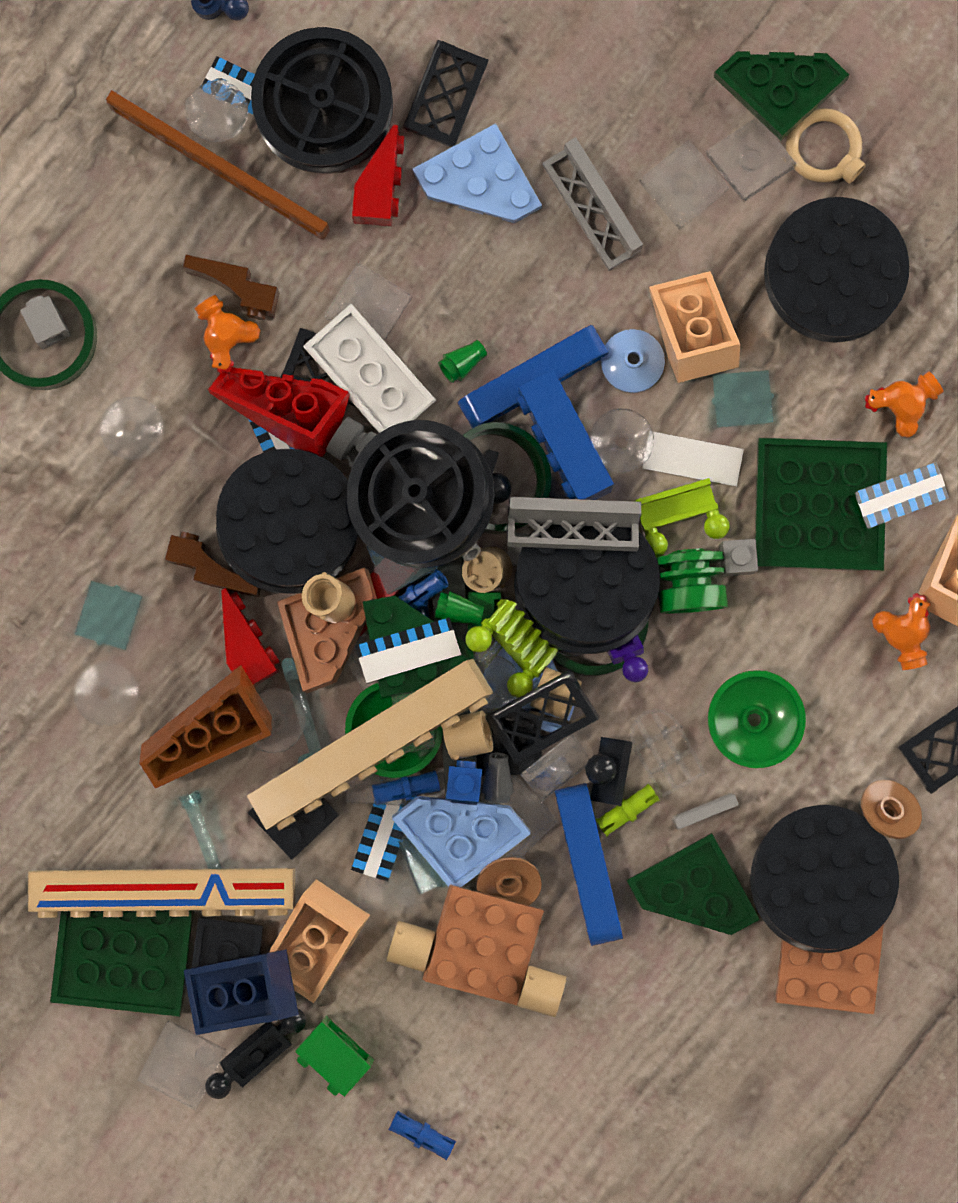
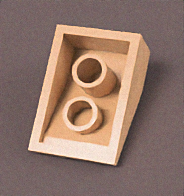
[649,271,740,383]
[919,514,958,627]
[268,879,370,1003]

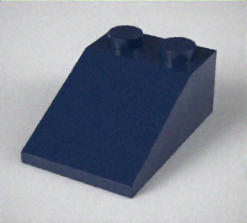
[184,949,299,1035]

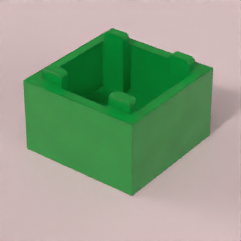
[295,1015,374,1097]

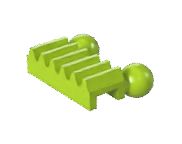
[634,478,730,558]
[465,599,558,698]

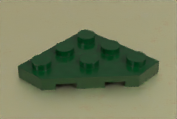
[714,51,850,141]
[362,596,475,699]
[626,833,760,935]

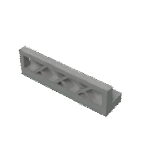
[542,137,643,271]
[507,497,641,551]

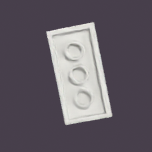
[303,304,437,433]

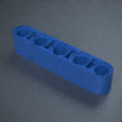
[457,325,609,428]
[554,783,623,946]

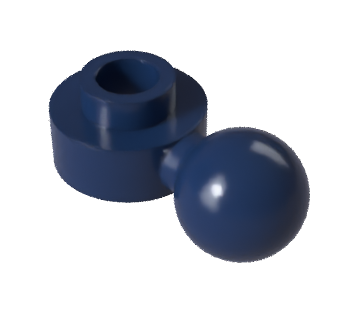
[191,0,249,21]

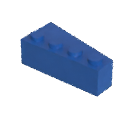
[516,369,614,500]

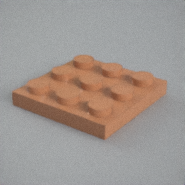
[422,884,544,1005]
[775,924,884,1014]

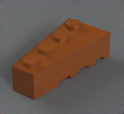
[139,665,272,789]

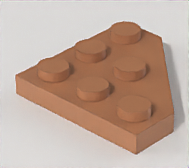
[277,568,377,693]

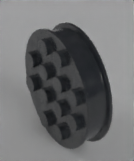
[251,27,393,174]
[764,197,910,343]
[347,420,495,568]
[216,449,358,594]
[514,524,660,654]
[750,805,899,953]

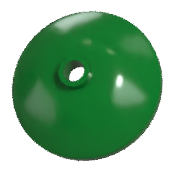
[707,670,806,768]
[345,683,443,778]

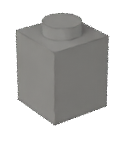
[20,296,71,350]
[719,539,758,577]

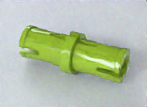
[595,783,660,837]

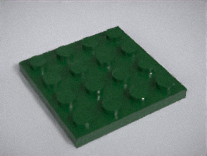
[754,438,887,572]
[50,910,194,1017]

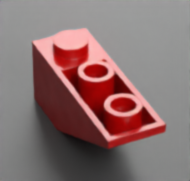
[352,124,405,227]
[221,588,280,687]

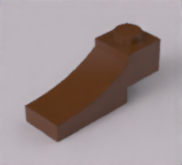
[183,255,280,320]
[165,532,261,598]

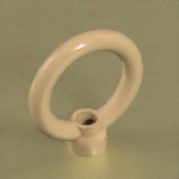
[786,109,866,184]

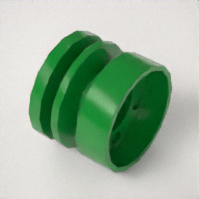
[657,548,728,614]

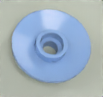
[601,329,665,393]

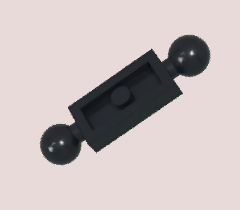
[205,1009,306,1099]

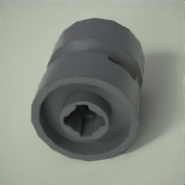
[326,417,377,468]

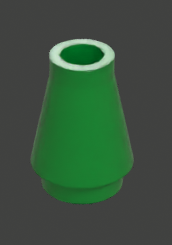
[438,340,487,383]
[435,591,484,625]

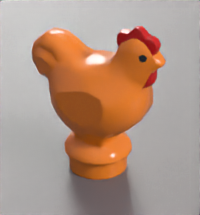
[194,294,261,373]
[864,371,944,438]
[872,593,931,670]

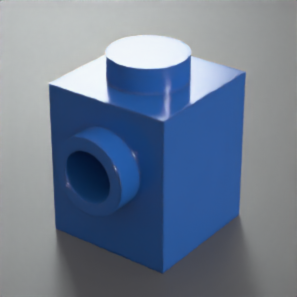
[446,760,482,802]

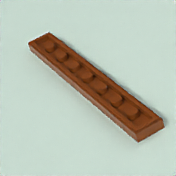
[106,90,330,240]

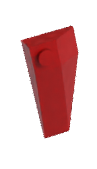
[208,367,350,457]

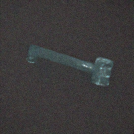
[281,657,322,764]
[179,790,222,869]

